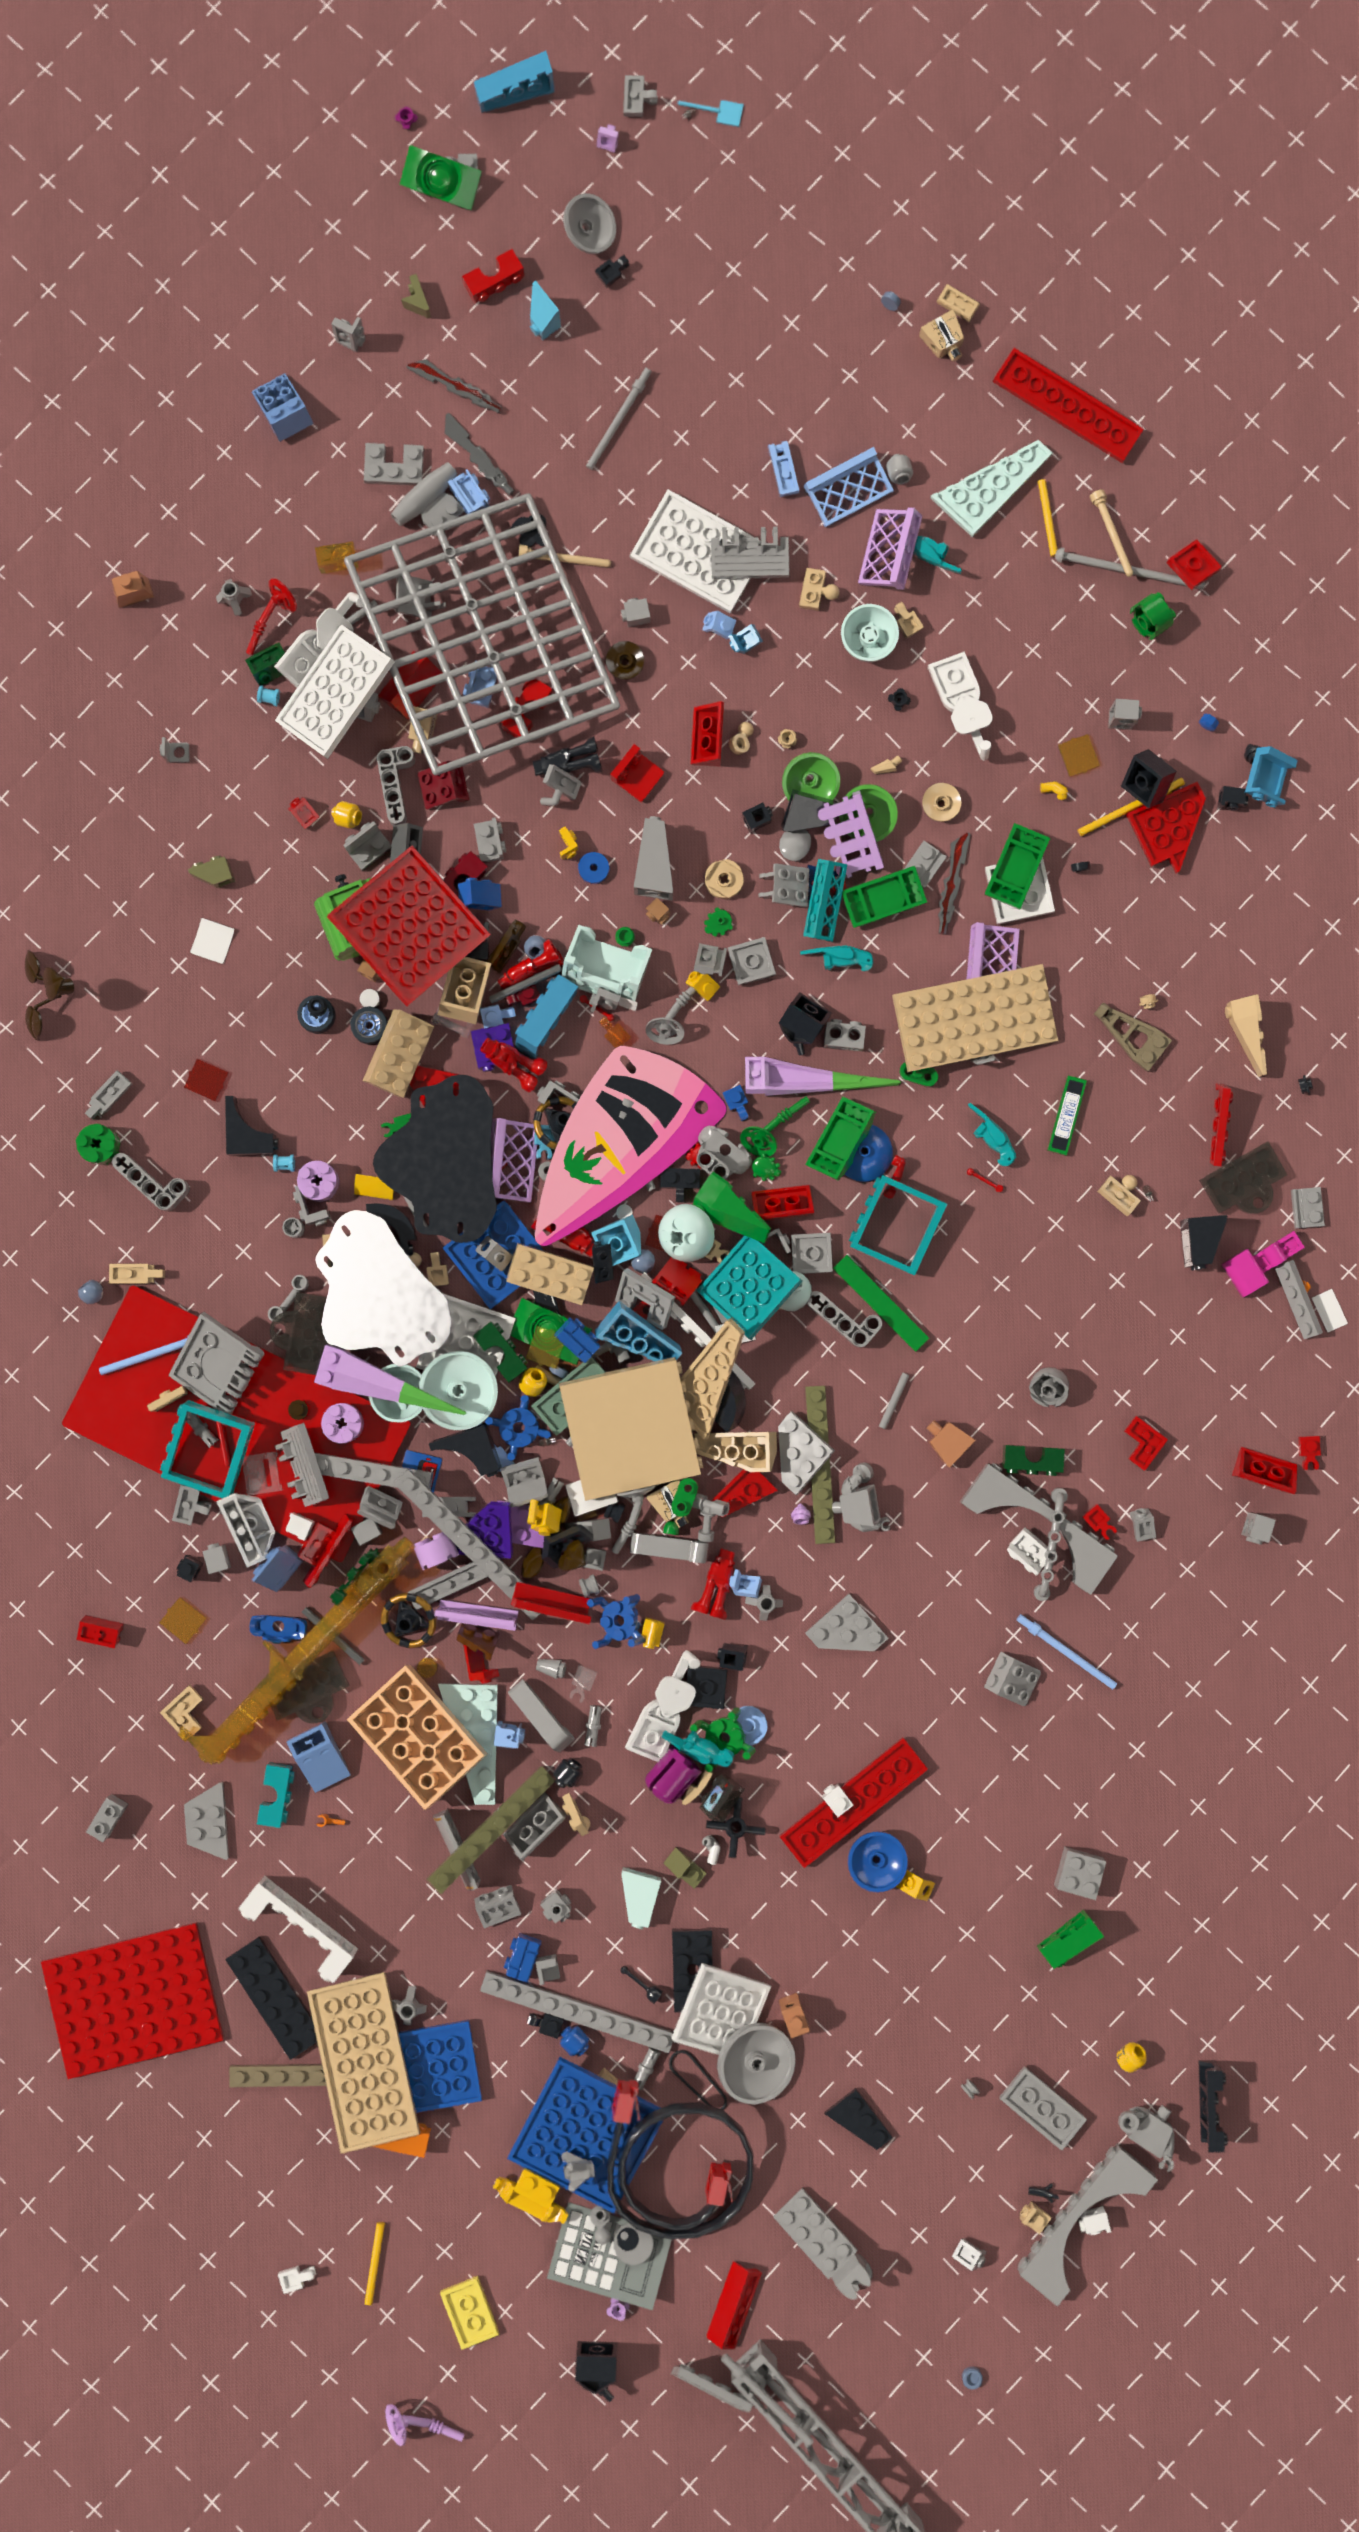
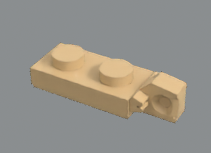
[109,1264,165,1284]

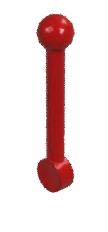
[580,995,614,1021]
[967,1168,1003,1192]

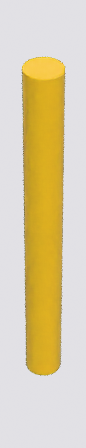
[1038,479,1057,557]
[364,2222,385,2305]

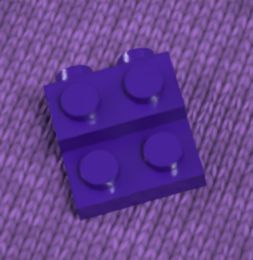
[471,1023,514,1072]

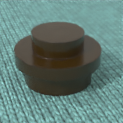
[288,1400,308,1420]

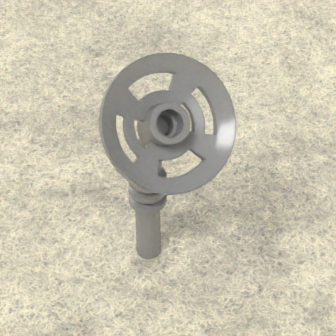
[645,987,696,1045]
[611,1485,656,1554]

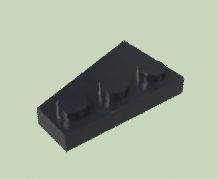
[824,2088,892,2150]

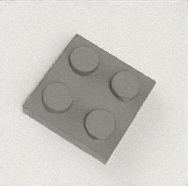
[727,937,776,986]
[791,1233,833,1274]

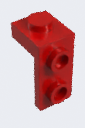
[464,1645,499,1684]

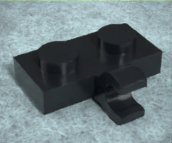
[660,1168,700,1202]

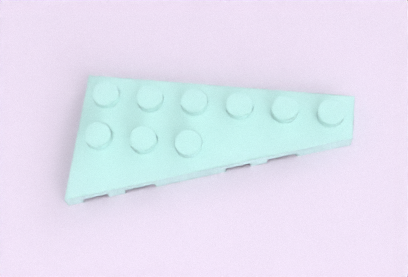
[930,440,1052,537]
[438,1683,498,1805]

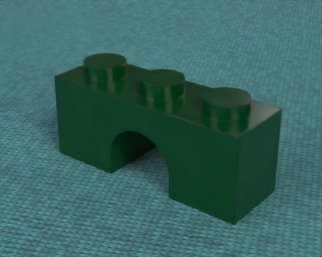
[473,1322,528,1383]
[1002,1445,1065,1476]

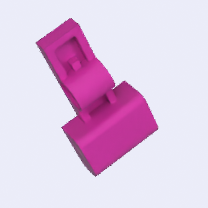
[1221,1231,1305,1297]

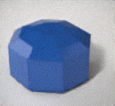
[1199,713,1219,732]

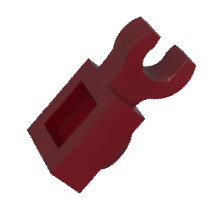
[505,984,540,1007]

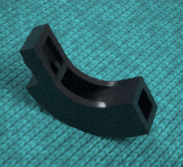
[366,1203,417,1257]
[715,1370,746,1432]

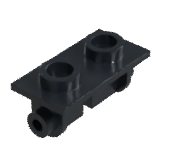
[592,1241,614,1284]

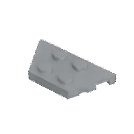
[184,1782,229,1860]

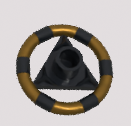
[533,1096,577,1150]
[381,1593,436,1648]

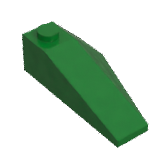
[693,1172,771,1243]

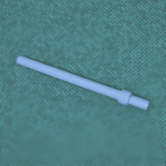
[99,1336,189,1375]
[1016,1614,1117,1690]

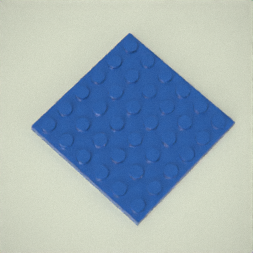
[507,2057,663,2213]

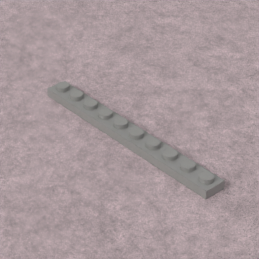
[394,1468,540,1620]
[480,1971,674,2053]

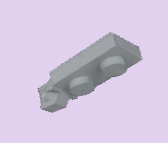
[85,1070,133,1120]

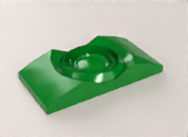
[400,145,482,210]
[984,823,1050,910]
[842,866,927,928]
[805,1096,876,1181]
[510,1298,593,1365]

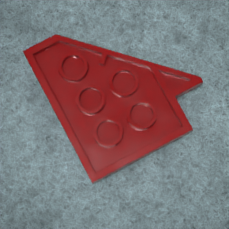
[1126,781,1206,874]

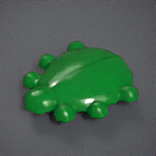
[704,907,733,937]
[752,1153,781,1181]

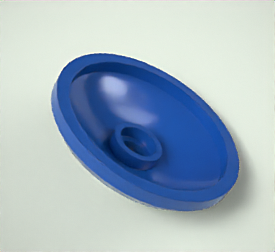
[844,1125,893,1182]
[848,1831,908,1892]

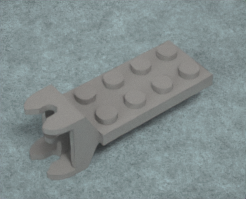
[773,2188,872,2299]

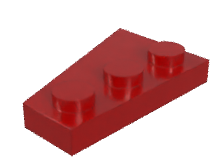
[711,1469,778,1518]

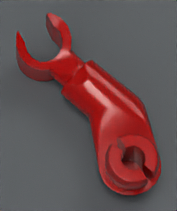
[883,1155,906,1199]

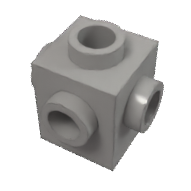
[540,1888,572,1924]

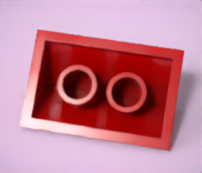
[378,651,442,720]
[691,701,724,767]
[751,1185,814,1221]
[1232,1447,1297,1495]

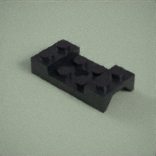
[672,1927,713,2012]
[1198,2060,1228,2153]

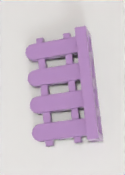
[818,790,884,878]

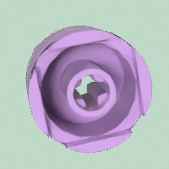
[297,1161,340,1202]
[321,1403,364,1443]
[414,1532,459,1570]

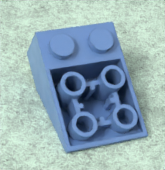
[252,374,313,442]
[252,1545,304,1592]
[287,1721,351,1793]

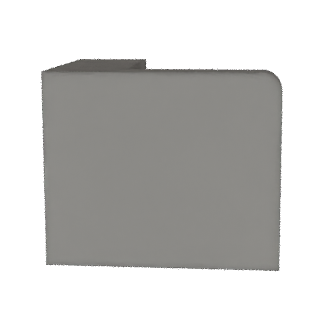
[351,1519,383,1545]
[536,1954,560,1985]

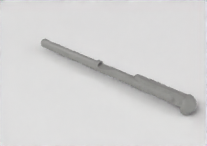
[1055,548,1205,590]

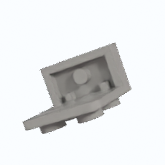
[501,1457,548,1507]
[984,1652,1041,1706]

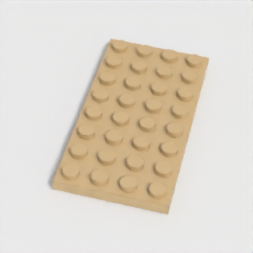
[892,964,1058,1072]
[307,1972,420,2153]

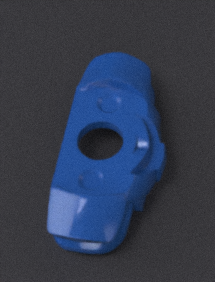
[249,1615,308,1644]

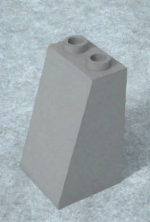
[634,816,673,901]

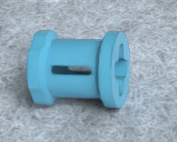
[257,685,280,707]
[273,1154,295,1172]

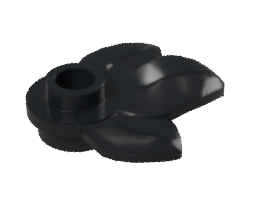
[511,514,548,548]

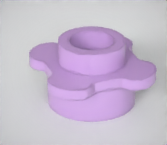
[606,2298,630,2321]

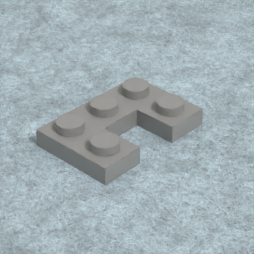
[364,443,424,486]
[615,1268,675,1330]

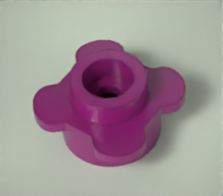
[395,106,418,130]

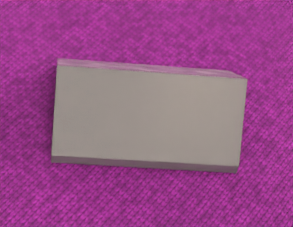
[503,1793,566,1861]

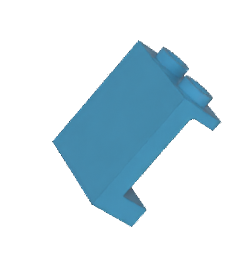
[1245,746,1298,808]

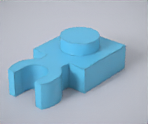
[534,1125,554,1160]

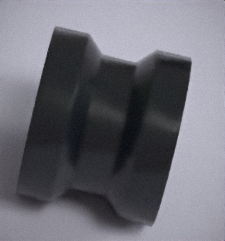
[603,1503,625,1523]

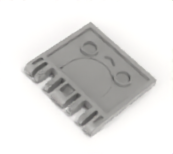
[168,1312,264,1415]

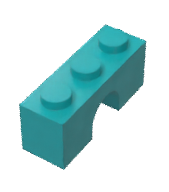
[257,1762,295,1828]

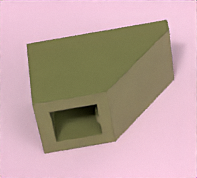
[188,856,235,888]

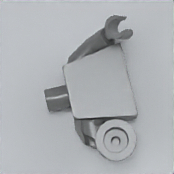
[832,1462,890,1532]
[1118,2105,1174,2172]

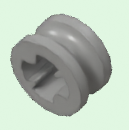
[961,2079,980,2099]

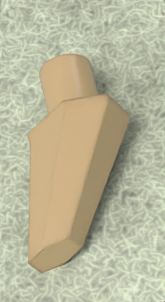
[870,756,902,774]

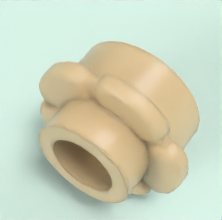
[778,729,797,748]
[1139,994,1158,1009]

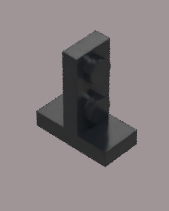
[542,1524,593,1569]

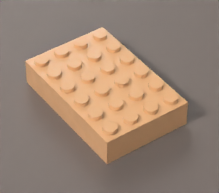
[347,1665,488,1810]

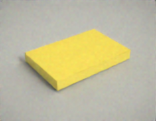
[440,2276,499,2350]

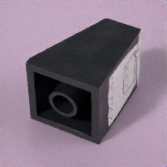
[1180,1215,1228,1271]

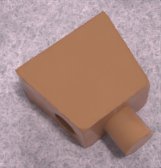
[112,571,154,608]
[926,1420,975,1468]
[779,1993,810,2038]

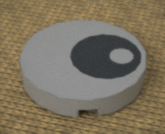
[613,2223,653,2265]

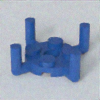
[485,1395,552,1461]
[587,1594,645,1649]

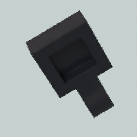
[595,255,629,288]
[527,2013,564,2039]

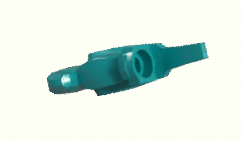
[913,536,962,574]
[800,945,873,971]
[968,1103,1016,1167]
[661,1730,735,1767]

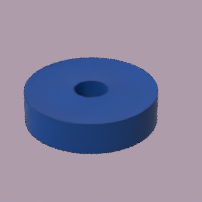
[578,852,609,884]

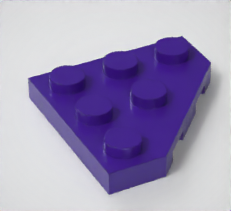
[455,1501,513,1559]

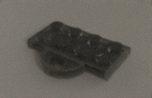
[1199,1141,1287,1214]
[269,1292,328,1376]
[261,1650,350,1723]

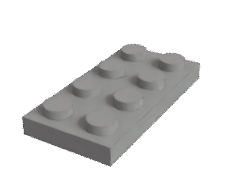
[999,2066,1087,2150]
[671,2364,753,2412]

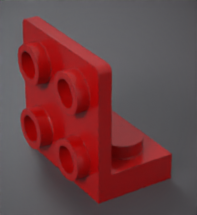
[610,744,664,802]

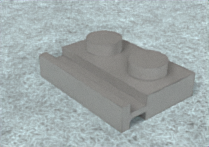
[904,841,947,889]
[694,943,727,976]
[1291,1187,1325,1229]
[357,1486,403,1529]

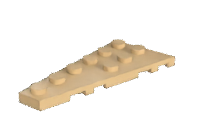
[680,1318,745,1440]

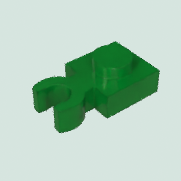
[381,1113,411,1138]

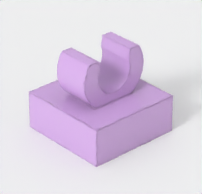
[597,124,619,152]

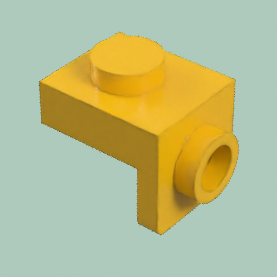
[559,827,578,860]
[685,971,720,1001]

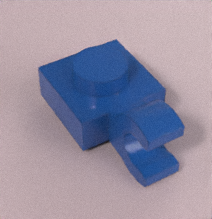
[722,1085,748,1121]

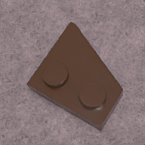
[456,1623,500,1661]

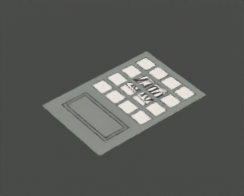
[547,2202,671,2310]

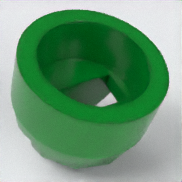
[663,1521,679,1536]

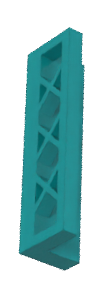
[803,859,848,942]

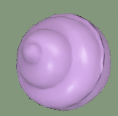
[791,1503,811,1525]

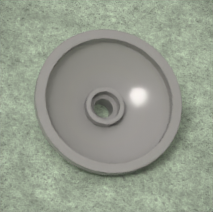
[563,193,616,254]

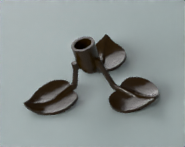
[25,950,74,1041]
[521,1496,586,1579]

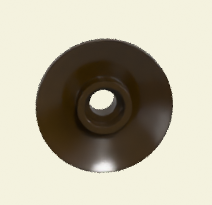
[606,641,644,680]

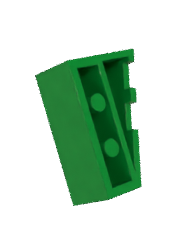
[1037,1910,1104,1969]

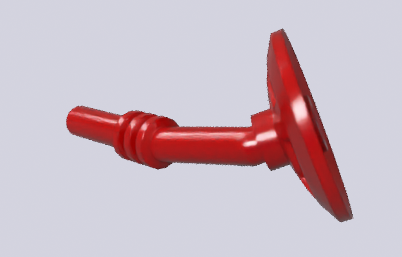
[246,578,297,656]

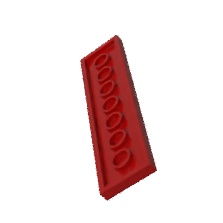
[993,348,1144,463]
[779,1737,928,1868]

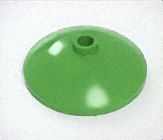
[782,752,840,800]
[839,784,898,842]

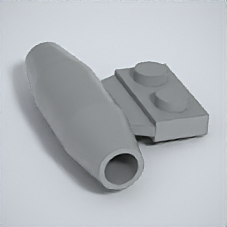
[391,462,465,537]

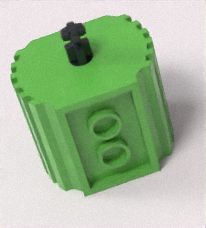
[314,874,371,961]

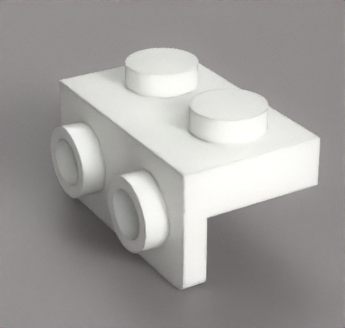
[1007,1528,1054,1575]

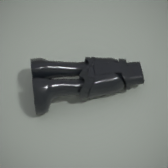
[533,737,602,776]

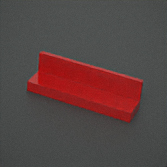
[511,1582,592,1625]
[706,2261,762,2349]

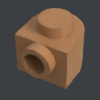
[645,898,670,925]
[357,960,381,982]

